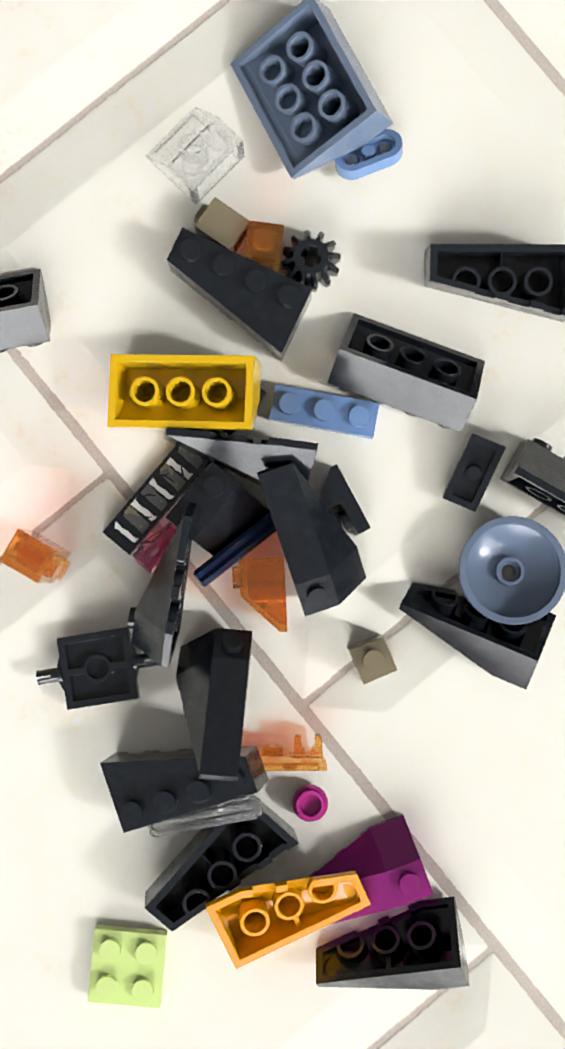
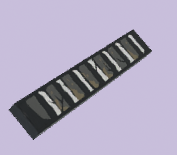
[103,387,267,555]

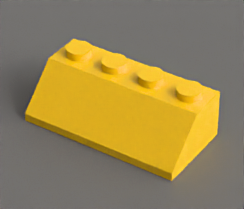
[107,354,261,430]

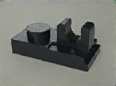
[442,432,506,512]

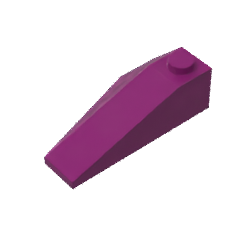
[306,814,433,924]

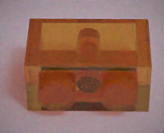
[0,528,71,583]

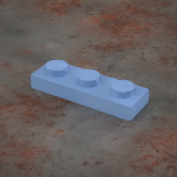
[269,384,379,439]

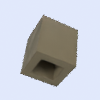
[194,197,251,252]
[347,634,397,684]

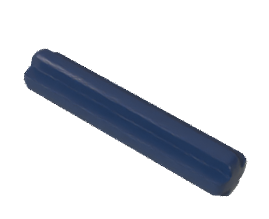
[193,512,276,587]

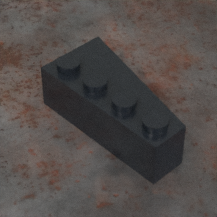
[167,227,312,362]
[100,746,269,833]

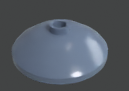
[458,516,565,625]

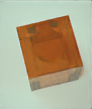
[244,220,284,272]

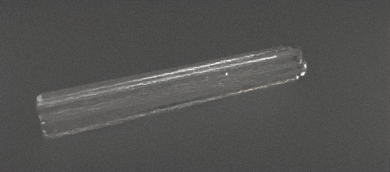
[147,796,263,837]

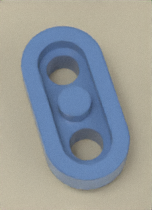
[335,129,403,180]

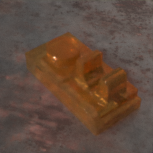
[259,734,327,771]

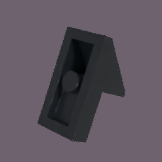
[320,464,371,535]

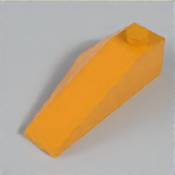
[205,871,371,969]

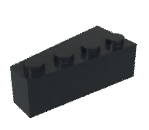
[424,244,565,322]
[144,794,299,932]

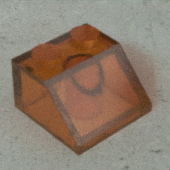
[232,556,287,632]

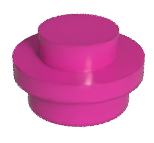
[292,785,328,822]

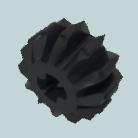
[281,230,341,292]

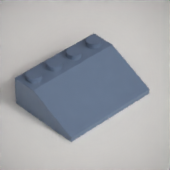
[230,0,393,180]

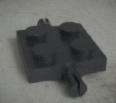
[36,627,160,710]

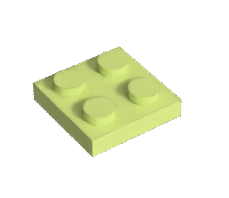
[88,924,168,1008]

